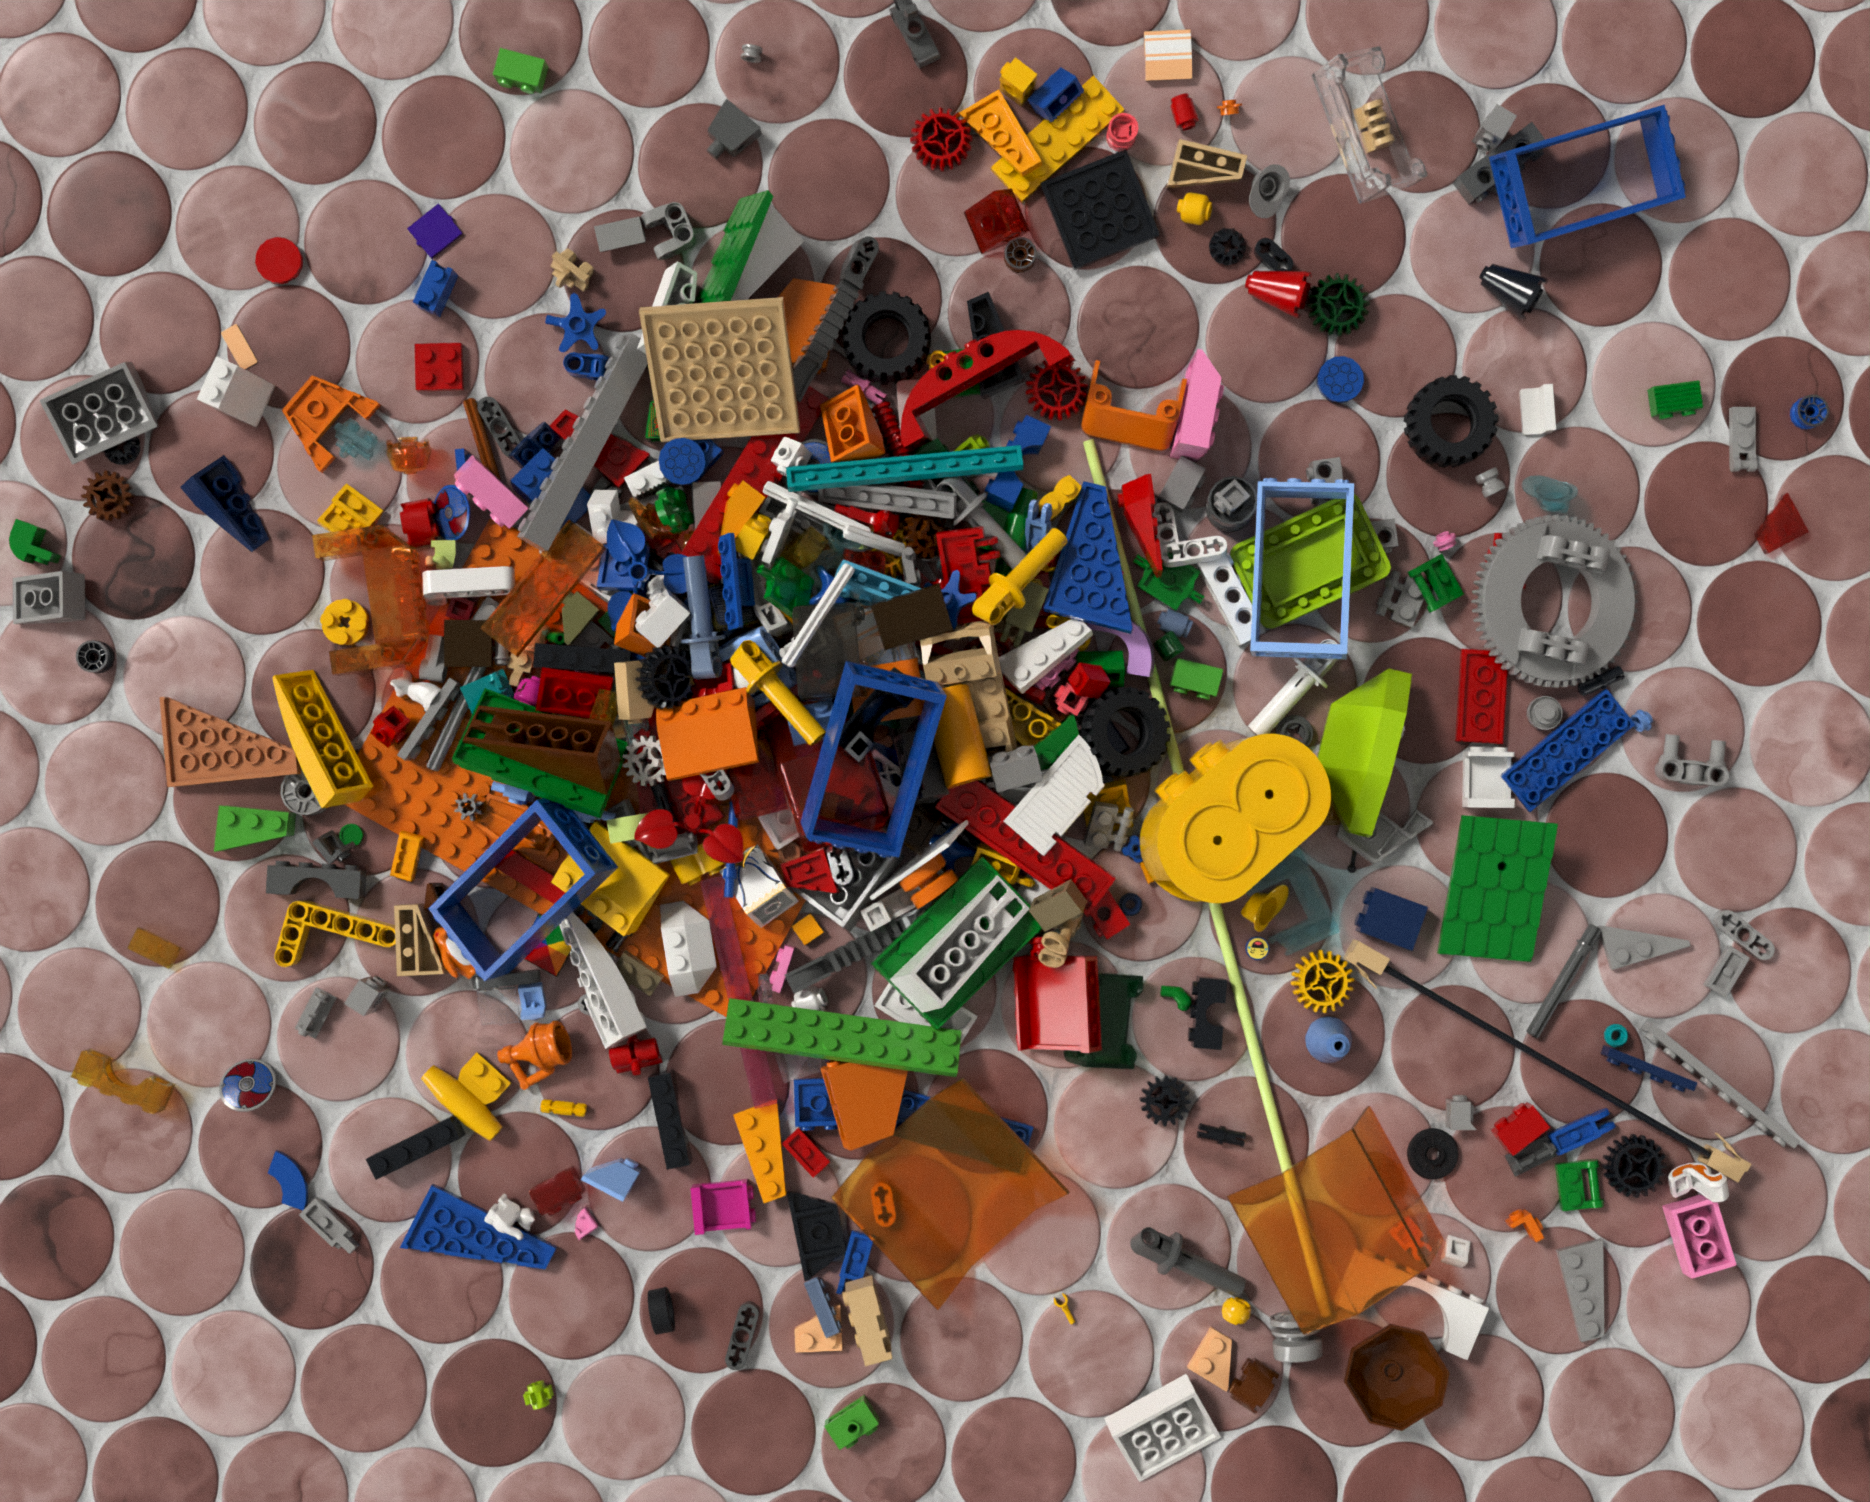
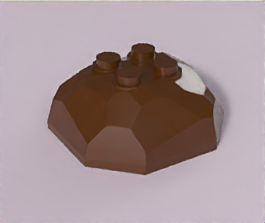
[1344,1324,1450,1431]

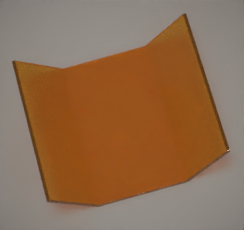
[831,1078,1070,1310]
[1227,1106,1444,1334]

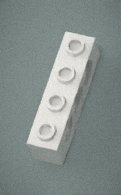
[1196,553,1266,646]

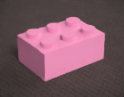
[454,455,529,529]
[1662,1194,1737,1279]

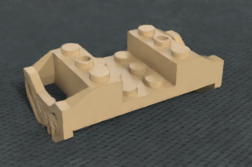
[920,621,1017,757]

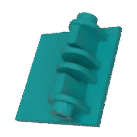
[460,669,514,714]

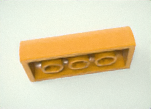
[923,684,992,789]

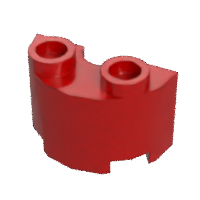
[400,498,440,548]
[691,662,735,699]

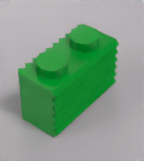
[1647,380,1703,420]

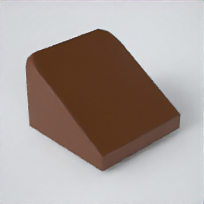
[424,883,446,911]

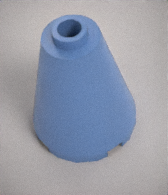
[1305,1016,1352,1063]

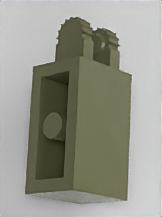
[1000,582,1049,648]

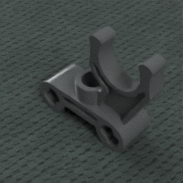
[889,0,940,69]

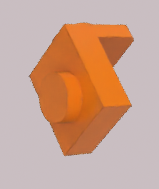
[1505,1209,1544,1243]

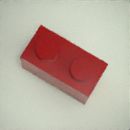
[1490,1102,1550,1156]

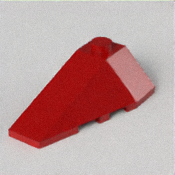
[1117,474,1163,578]

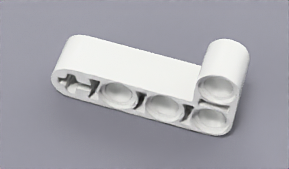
[422,566,516,606]

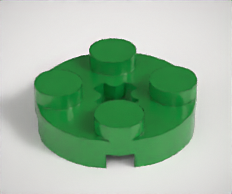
[655,487,694,534]

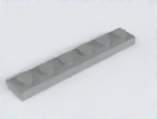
[818,484,957,519]

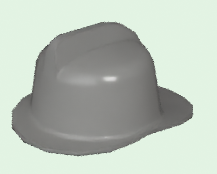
[1249,164,1290,218]

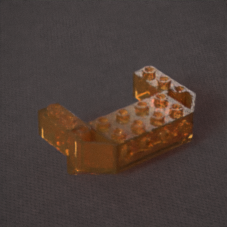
[312,525,430,676]

